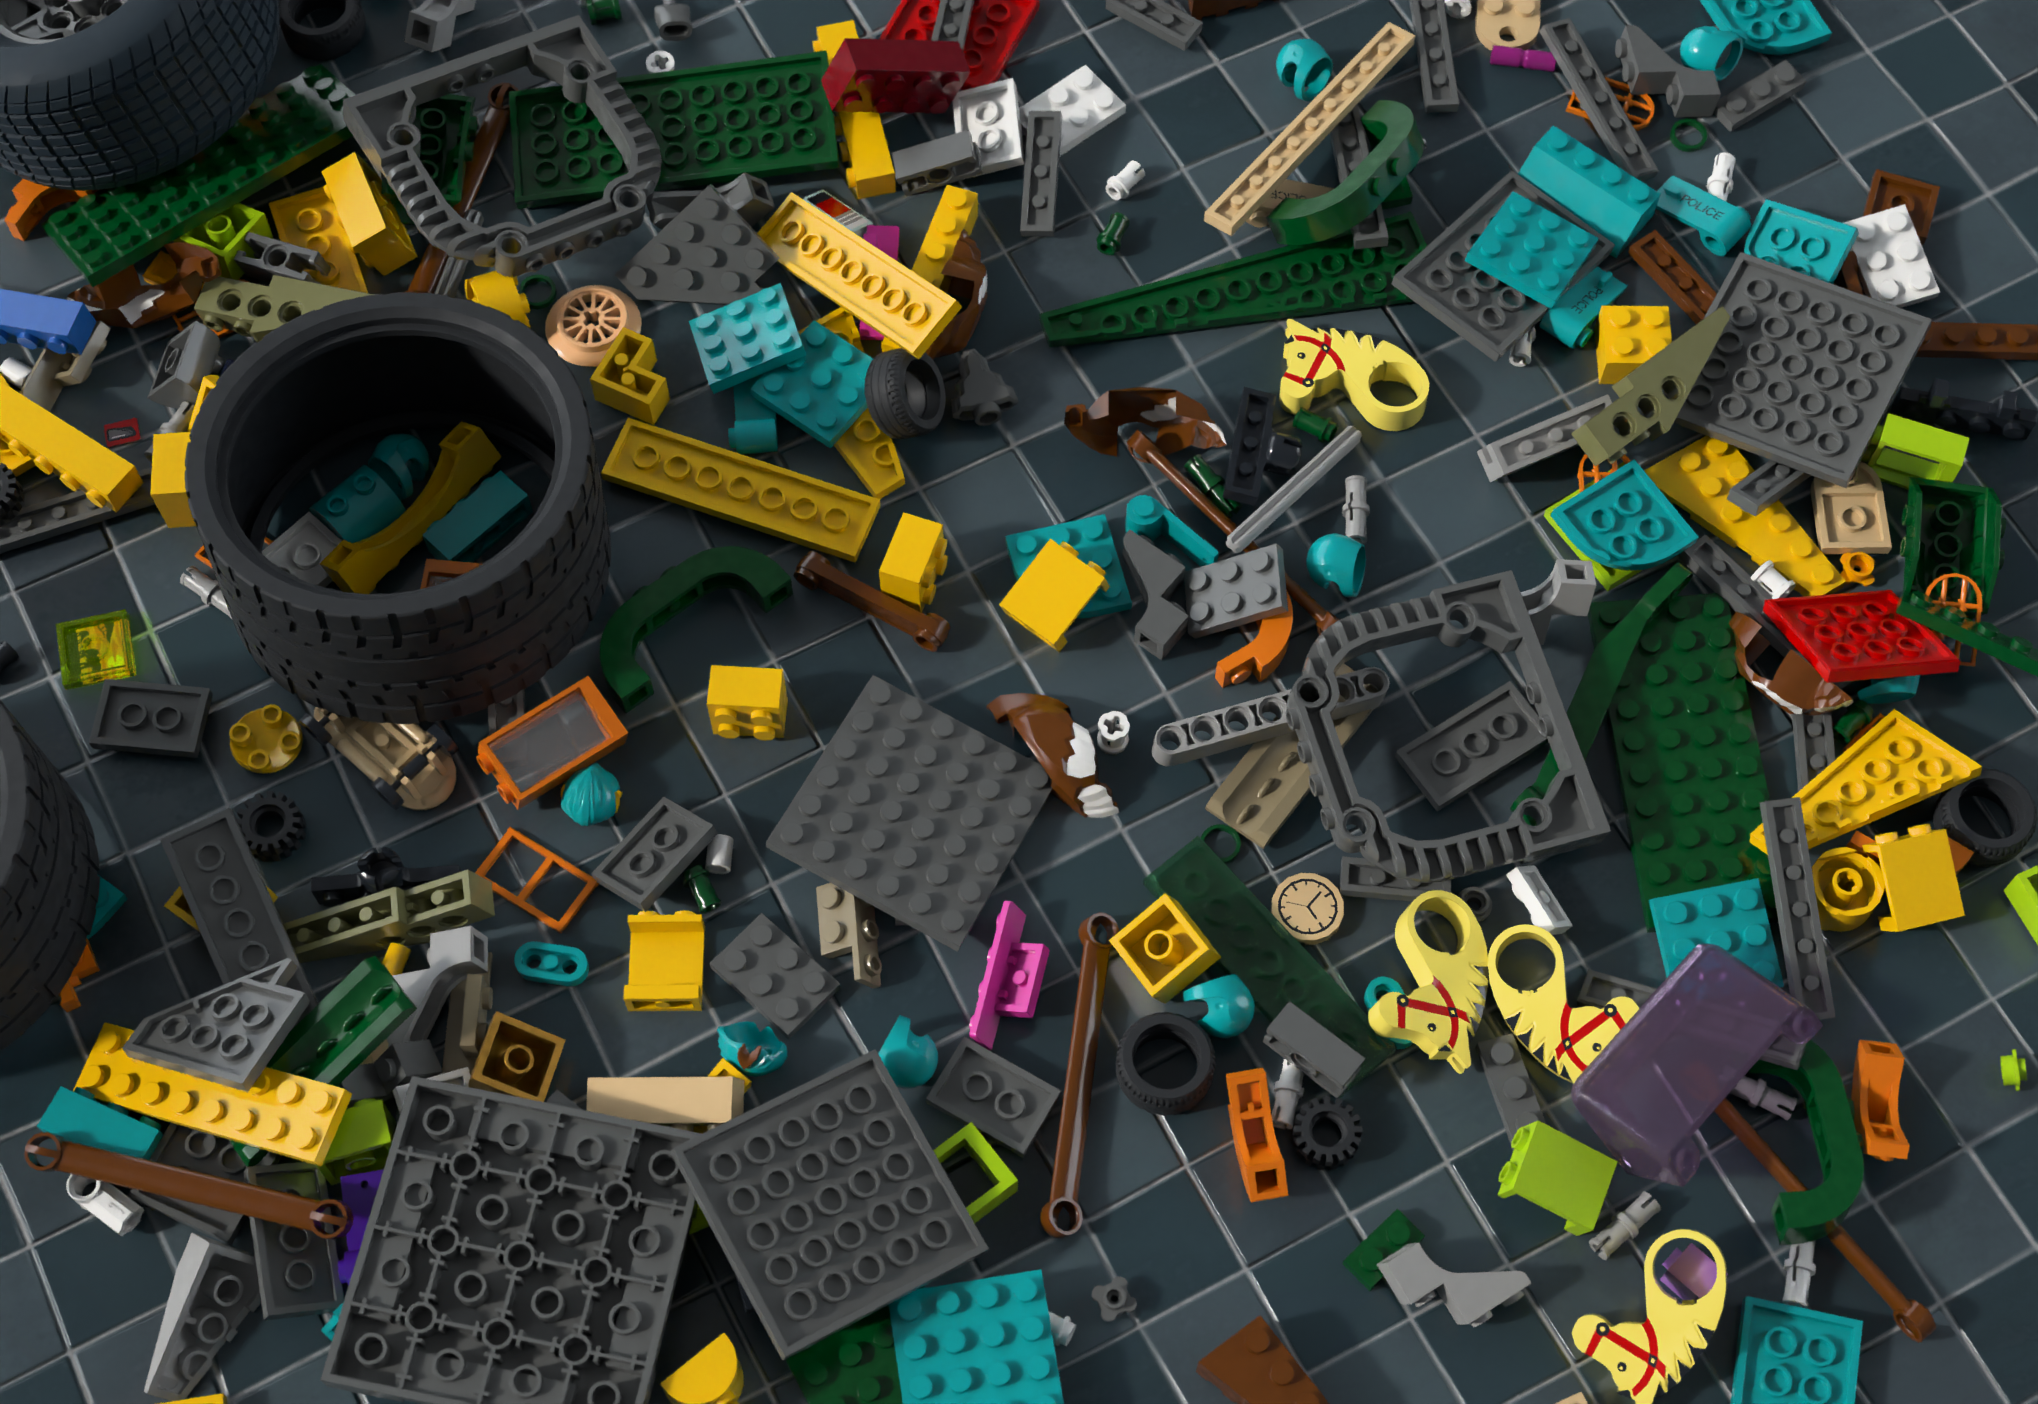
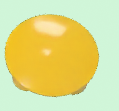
[229,704,303,774]

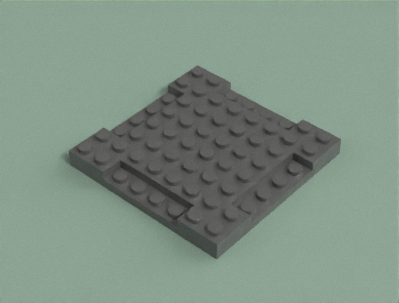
[320,1076,701,1404]

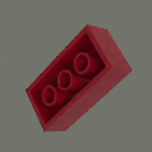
[821,38,970,114]

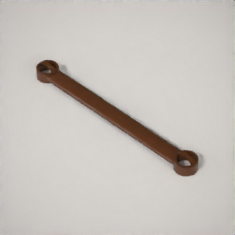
[405,82,518,294]
[1126,429,1339,635]
[1040,912,1119,1238]
[1680,1062,1936,1342]
[24,1132,354,1239]

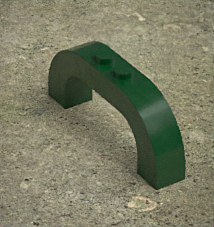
[1266,100,1424,245]
[600,546,793,714]
[1732,1038,1864,1245]

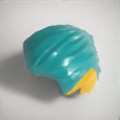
[561,763,622,827]

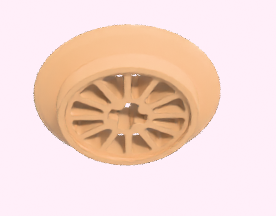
[545,285,642,367]

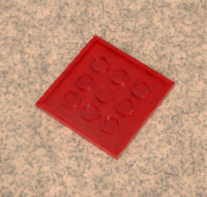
[879,0,1040,91]
[1763,590,1961,683]

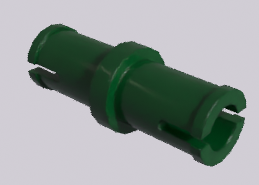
[1184,454,1243,518]

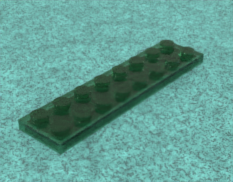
[1143,836,1397,1098]

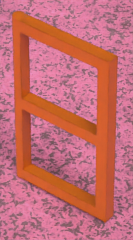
[475,827,599,934]

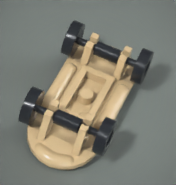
[299,707,459,810]

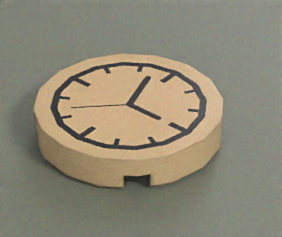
[1271,873,1344,945]

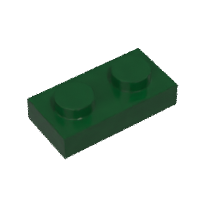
[1342,1209,1425,1291]

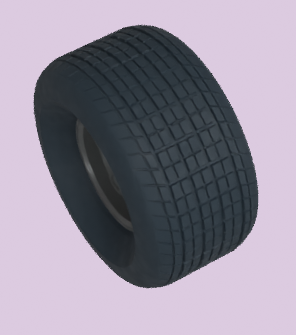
[0,0,279,190]

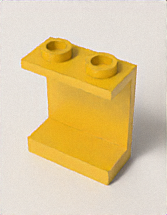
[999,539,1110,652]
[1862,824,1965,932]
[624,910,705,1011]

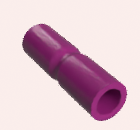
[1490,45,1556,72]

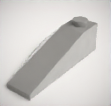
[144,1233,261,1401]

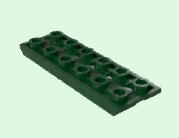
[229,956,417,1167]

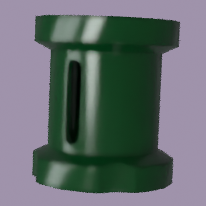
[586,0,622,25]

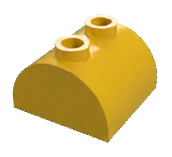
[660,1333,744,1404]

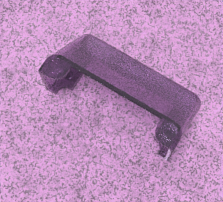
[1571,943,1823,1187]

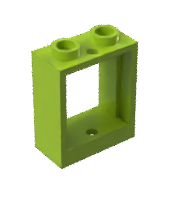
[1861,413,1970,490]
[933,1122,1018,1223]

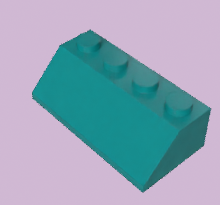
[1518,125,1661,258]

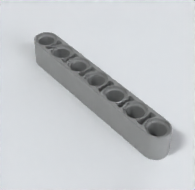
[1152,667,1390,767]

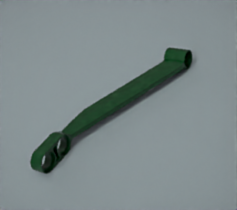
[1510,563,1693,826]

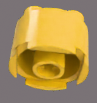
[465,270,530,328]
[1811,847,1885,932]

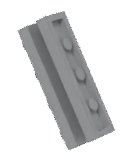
[1477,394,1617,483]

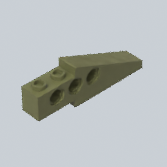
[194,275,374,343]
[1571,306,1730,466]
[283,870,495,963]

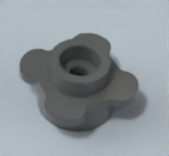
[1092,1276,1137,1322]

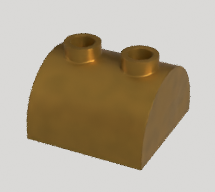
[468,1011,566,1102]

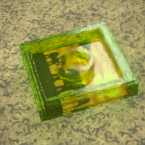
[56,609,137,690]

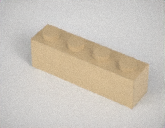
[586,1077,744,1132]

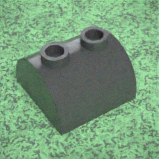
[148,321,224,409]

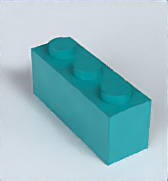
[422,470,533,563]
[37,1086,163,1160]

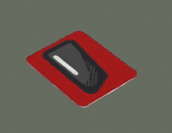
[104,418,141,447]

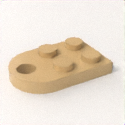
[1475,0,1540,51]
[1811,461,1892,554]

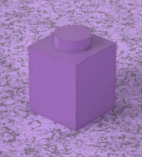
[1660,1243,1728,1303]

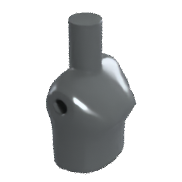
[654,0,692,41]

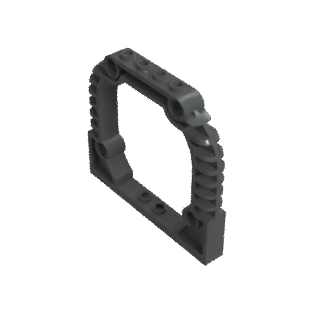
[343,15,661,277]
[1286,570,1611,883]

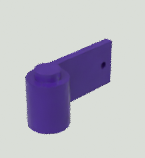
[338,1169,384,1287]

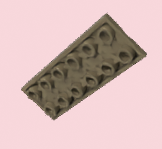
[1205,663,1379,849]

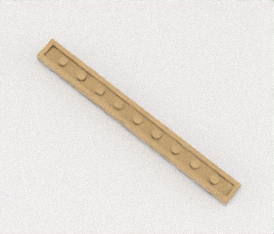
[1204,22,1415,236]

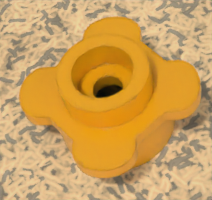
[1840,552,1875,587]

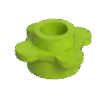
[2000,1049,2027,1091]

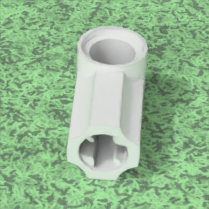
[66,1174,145,1236]

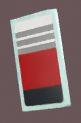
[803,189,873,238]

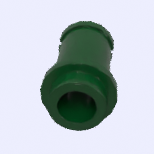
[1096,212,1130,255]
[1293,407,1338,443]
[1832,699,1874,744]
[682,865,722,914]

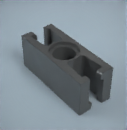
[892,129,983,196]
[234,232,331,284]
[1263,1001,1365,1098]

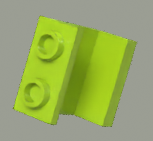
[1498,1121,1618,1236]

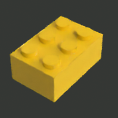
[321,152,417,276]

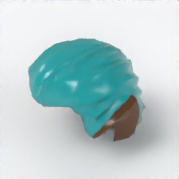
[717,1022,787,1077]

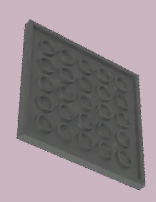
[1663,252,1932,488]
[766,675,1052,952]
[671,1049,989,1361]

